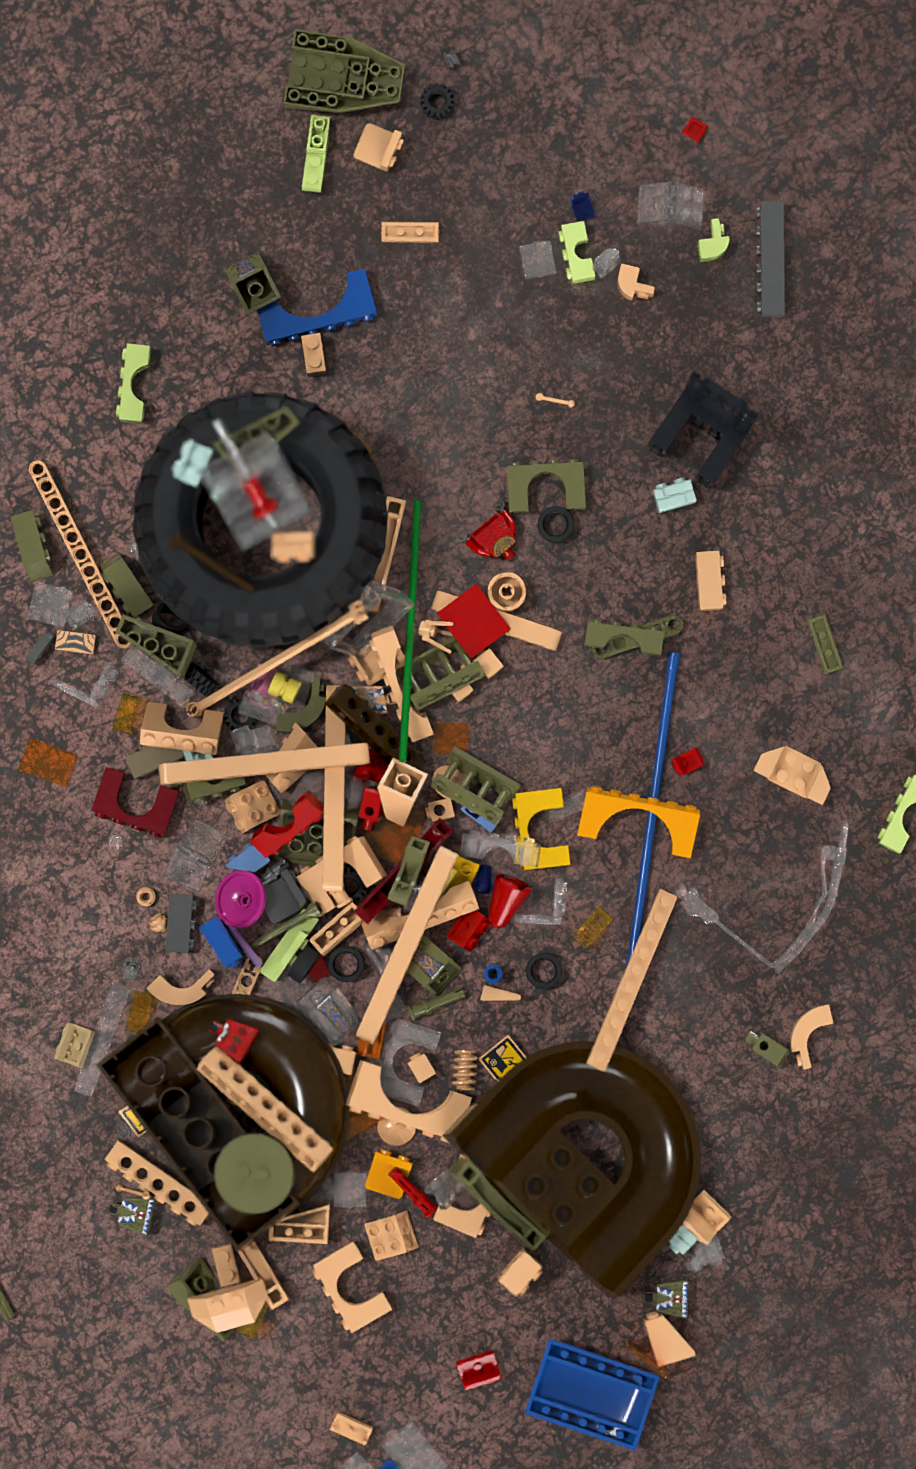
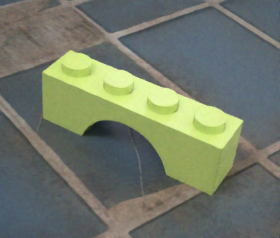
[116,343,151,424]
[877,774,916,854]

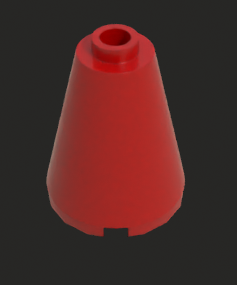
[488,873,532,929]

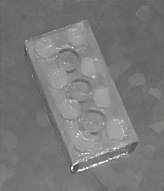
[382,1419,451,1469]

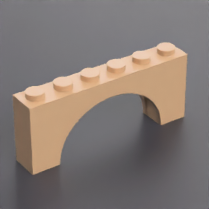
[346,1060,472,1143]

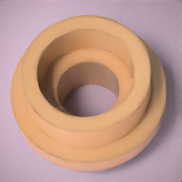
[136,887,156,906]

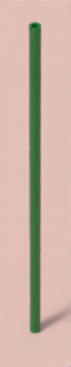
[399,500,421,762]

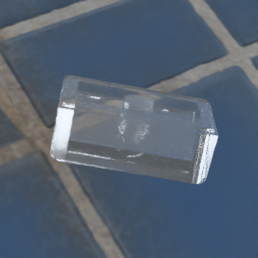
[362,943,392,979]

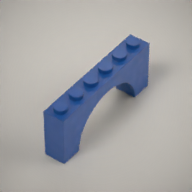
[257,269,377,346]

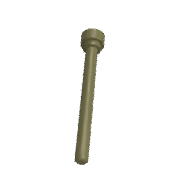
[240,901,323,955]

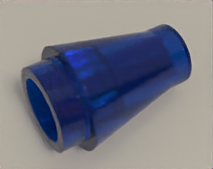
[473,865,492,894]

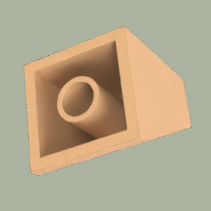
[378,758,428,827]
[643,1311,696,1367]

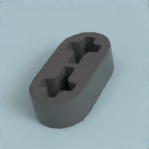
[26,630,55,665]

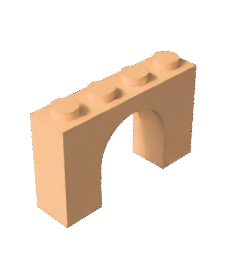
[140,702,224,755]
[296,836,387,916]
[433,1154,499,1238]
[312,1241,392,1333]

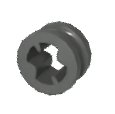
[443,49,460,68]

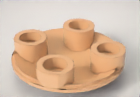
[377,1107,415,1146]

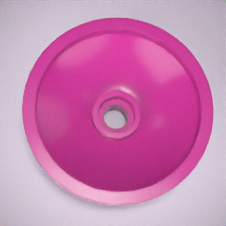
[215,870,266,928]

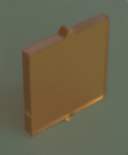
[432,722,469,755]

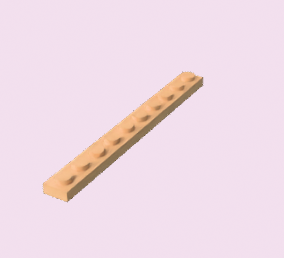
[586,889,677,1072]

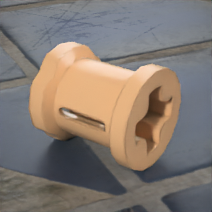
[329,884,353,908]

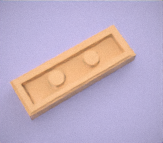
[382,222,439,243]

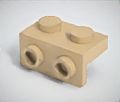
[54,1022,95,1068]

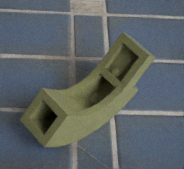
[276,676,326,733]
[388,836,430,906]

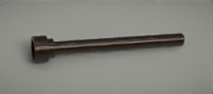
[169,532,255,593]

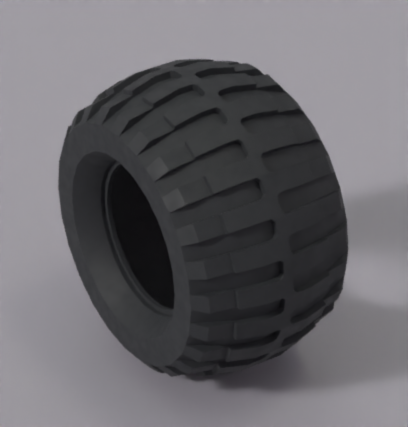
[132,391,388,648]

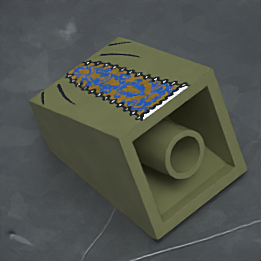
[225,252,281,314]
[407,935,462,997]

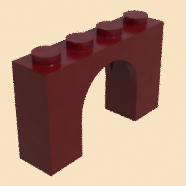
[91,767,180,838]

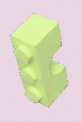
[558,221,595,284]

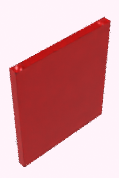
[436,584,510,659]

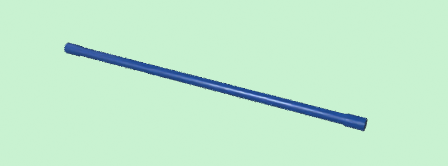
[625,652,680,969]

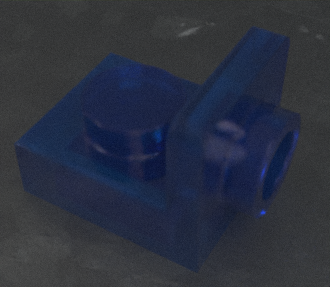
[570,191,595,222]

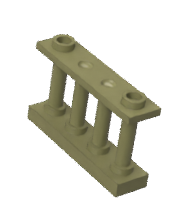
[396,636,485,711]
[430,746,520,825]

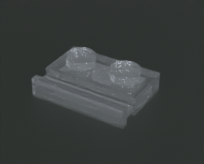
[277,664,315,709]

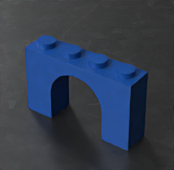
[199,917,245,968]

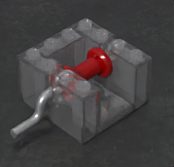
[198,419,313,551]

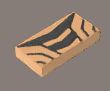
[55,630,96,655]

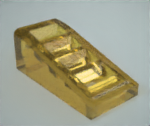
[572,906,613,949]

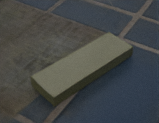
[806,614,843,675]

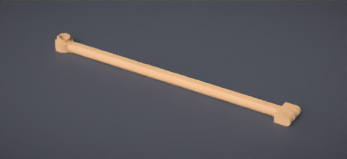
[186,600,368,718]

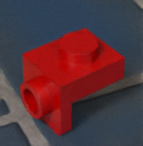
[672,747,705,776]

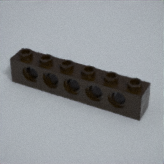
[324,683,427,770]

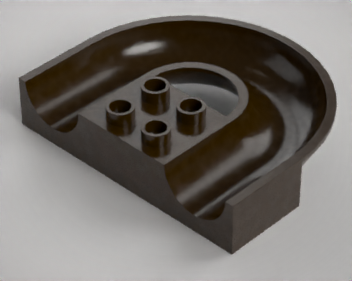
[96,994,349,1251]
[442,1041,701,1298]

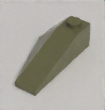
[166,1257,235,1341]

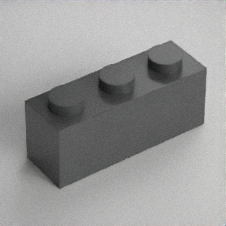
[165,894,197,953]

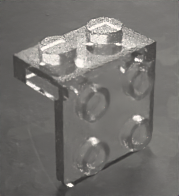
[238,689,286,725]

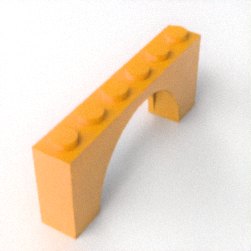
[577,786,700,858]

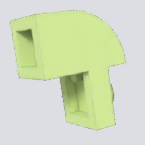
[698,218,729,262]

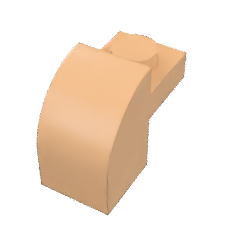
[617,264,655,301]

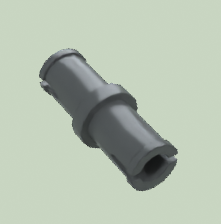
[259,857,291,887]

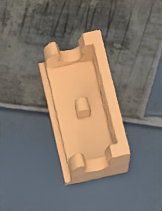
[330,1412,373,1445]

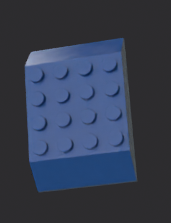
[524,1339,660,1451]

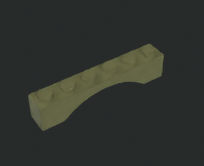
[448,1157,546,1252]

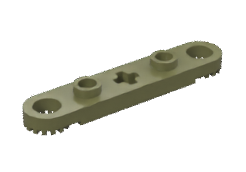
[591,615,683,659]

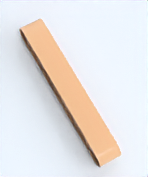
[431,590,562,651]

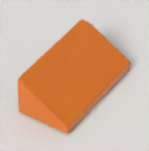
[357,1021,386,1059]

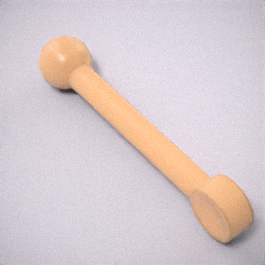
[536,393,575,408]
[116,1184,150,1199]

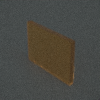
[18,738,77,787]

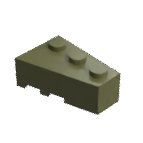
[11,510,53,582]
[99,552,153,618]

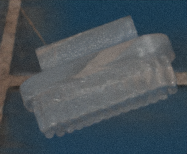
[593,248,620,278]

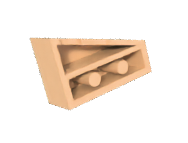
[265,722,318,794]

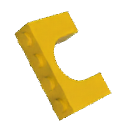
[512,788,571,870]

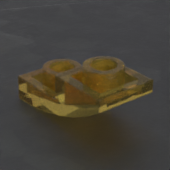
[125,990,154,1033]

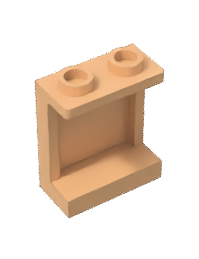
[347,627,405,686]

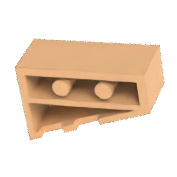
[269,1205,330,1244]

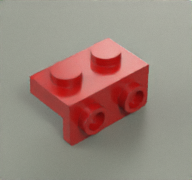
[456,1350,501,1390]

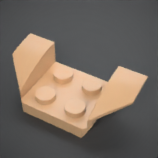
[753,746,831,805]

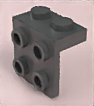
[264,869,308,925]

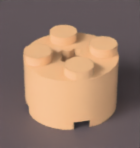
[488,572,526,613]

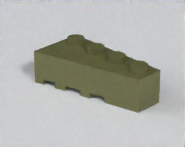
[213,407,300,474]
[116,614,197,680]

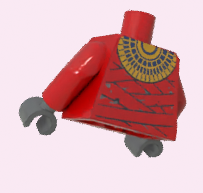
[457,500,516,561]

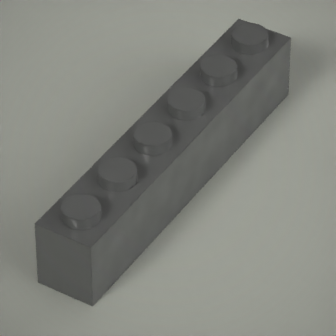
[756,201,785,318]

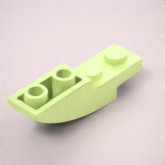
[302,115,330,193]

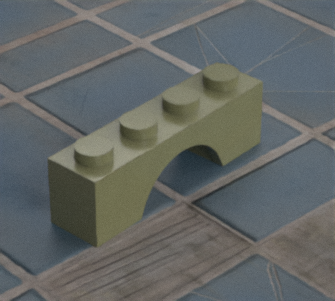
[584,619,664,656]

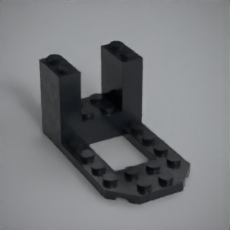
[648,372,758,488]

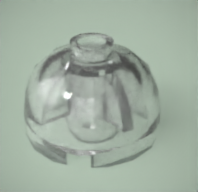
[344,773,366,812]

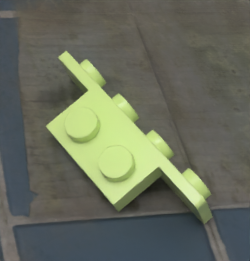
[260,909,319,982]

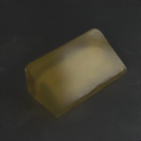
[112,693,141,735]

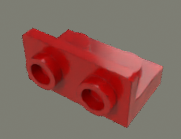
[353,749,389,784]
[446,910,490,952]

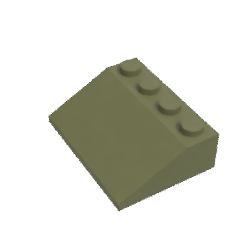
[275,799,359,869]

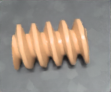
[452,1050,478,1091]

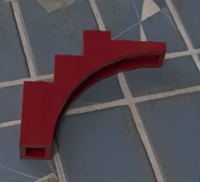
[353,818,454,924]

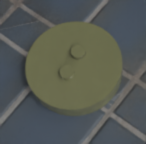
[215,1134,295,1213]

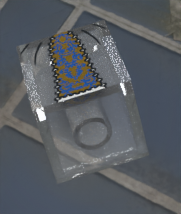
[294,978,363,1046]

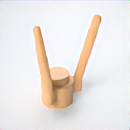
[418,620,454,654]

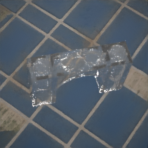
[121,645,197,710]
[379,1019,441,1106]

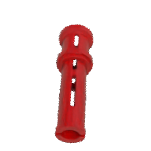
[388,1167,438,1218]

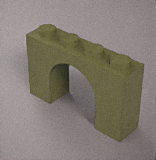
[507,459,586,514]

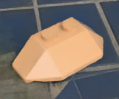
[188,1278,268,1333]

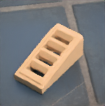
[480,985,521,1001]

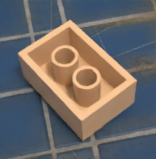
[498,1247,542,1296]

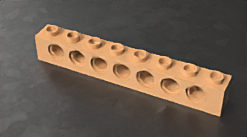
[197,1046,333,1172]

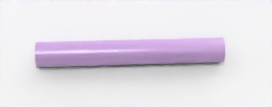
[223,922,262,968]

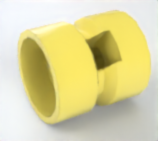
[267,671,302,704]

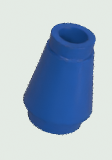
[484,964,503,984]

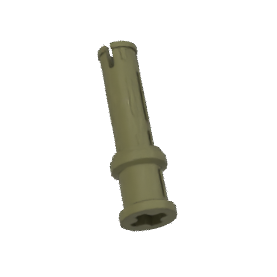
[406,987,465,1021]

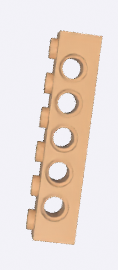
[105,1140,209,1226]

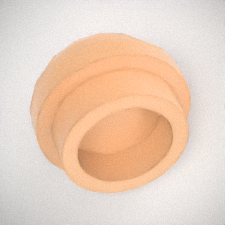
[148,913,168,933]

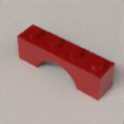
[250,790,324,858]

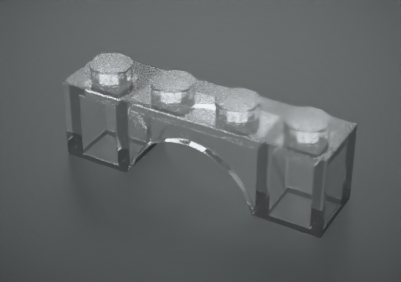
[460,830,541,867]

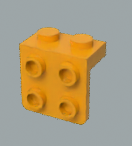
[365,1149,413,1199]

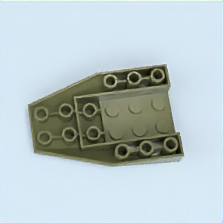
[283,29,405,113]

